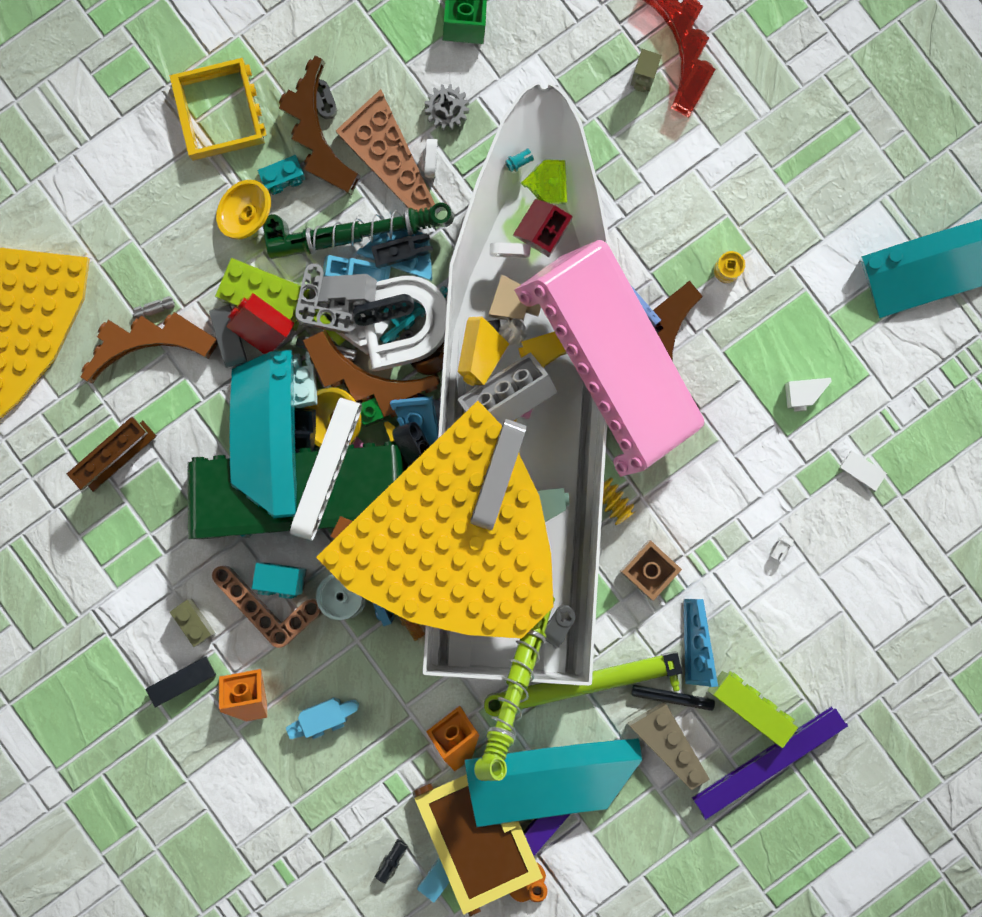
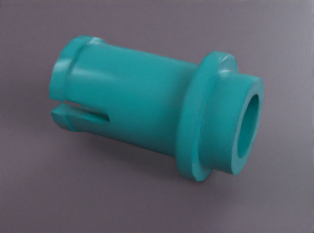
[505,148,534,172]

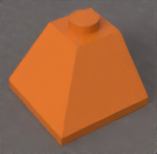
[219,669,267,722]
[426,706,479,771]

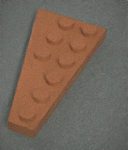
[336,89,435,212]

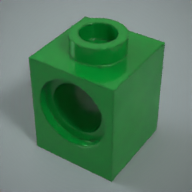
[361,398,385,427]

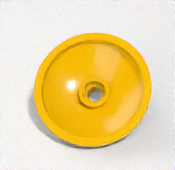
[216,180,271,239]
[304,387,361,447]

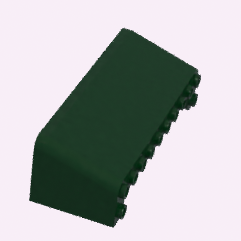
[187,441,404,539]

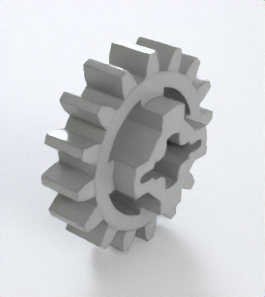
[425,84,469,131]

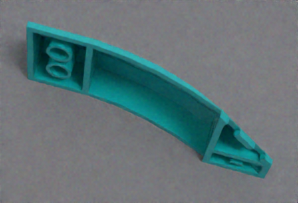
[860,219,982,319]
[229,350,297,518]
[465,738,643,827]

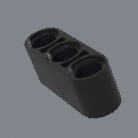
[392,422,430,467]

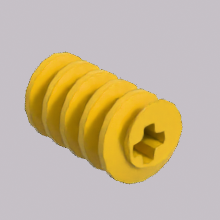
[602,477,636,525]

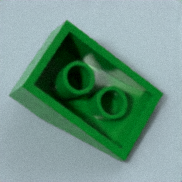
[442,0,487,44]

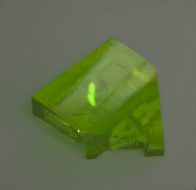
[521,160,567,204]

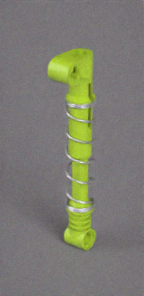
[474,597,555,781]

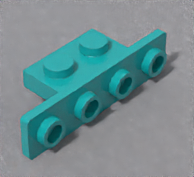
[380,286,448,344]

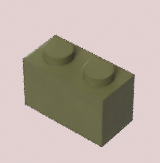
[630,49,662,92]
[170,599,216,647]

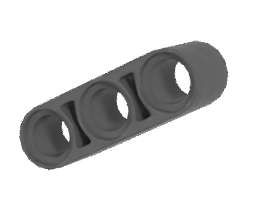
[209,304,247,368]

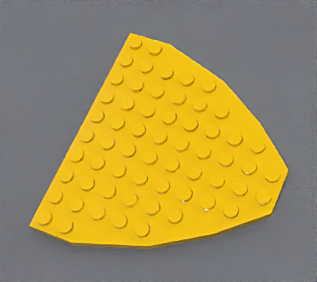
[0,248,90,420]
[316,400,554,639]

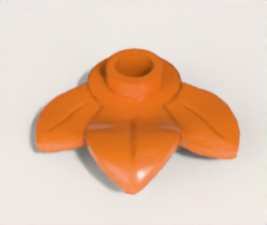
[509,862,548,902]

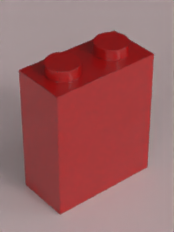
[226,293,294,354]

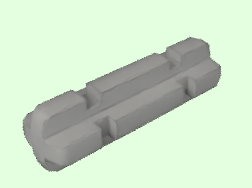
[133,296,175,319]

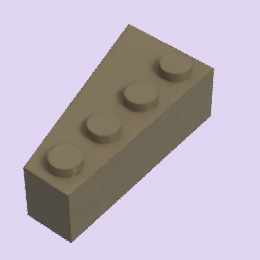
[627,702,710,790]

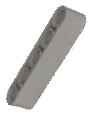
[470,418,527,531]

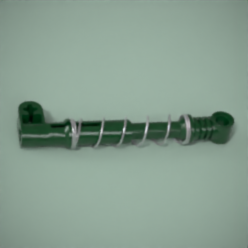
[263,202,454,259]

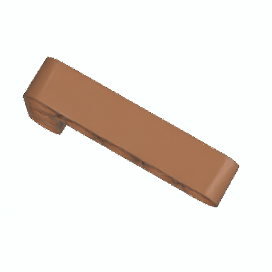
[212,566,321,648]

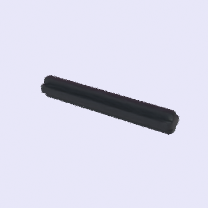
[631,685,715,711]

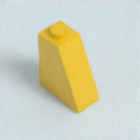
[457,316,509,386]

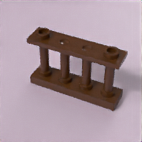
[66,416,157,492]

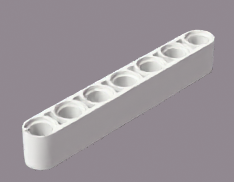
[290,398,362,541]

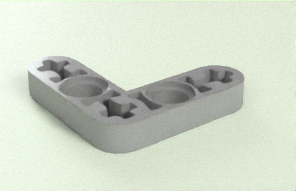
[296,264,357,334]

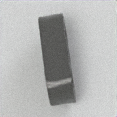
[317,79,337,119]

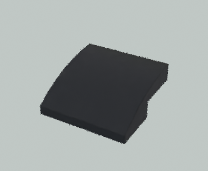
[294,408,316,453]

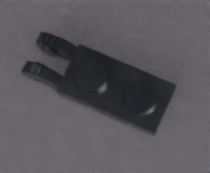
[371,233,433,268]

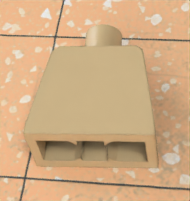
[489,275,541,322]

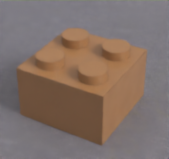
[620,540,682,601]

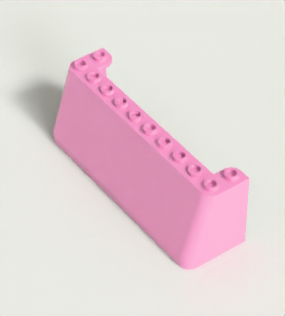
[514,240,704,477]

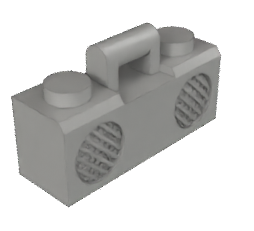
[309,274,377,314]

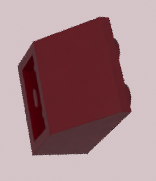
[513,199,573,257]

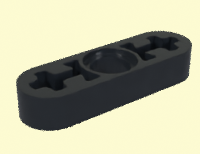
[353,294,414,326]

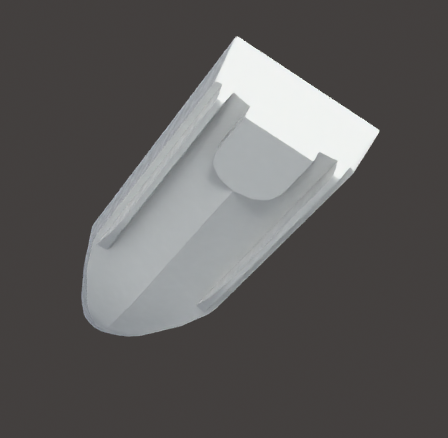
[423,81,611,686]

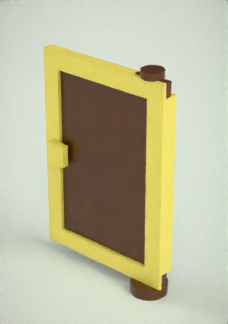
[412,774,543,917]

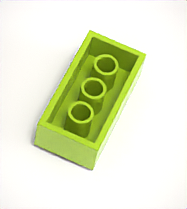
[215,258,310,331]
[707,671,798,748]

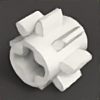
[499,319,527,346]

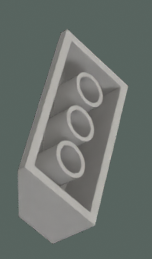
[457,352,558,425]

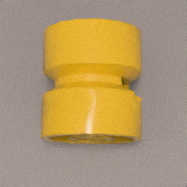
[714,251,745,283]

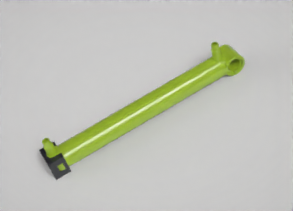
[484,651,682,730]

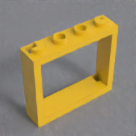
[169,58,267,161]

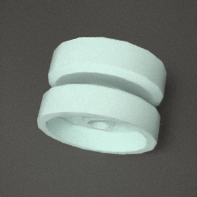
[316,574,367,620]

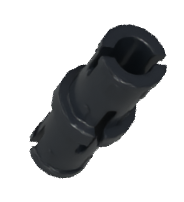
[374,839,408,884]

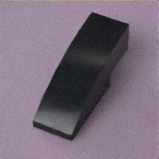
[145,656,216,708]

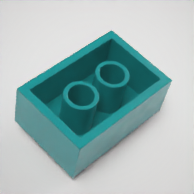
[252,562,307,599]

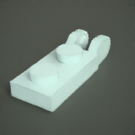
[293,351,317,408]

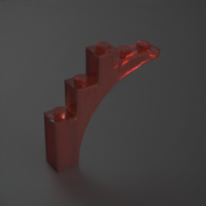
[643,0,716,118]

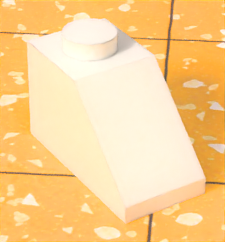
[785,378,832,412]

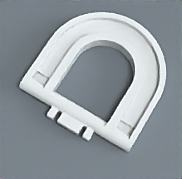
[356,276,447,371]

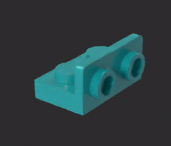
[257,155,306,195]

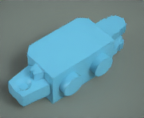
[286,697,359,739]

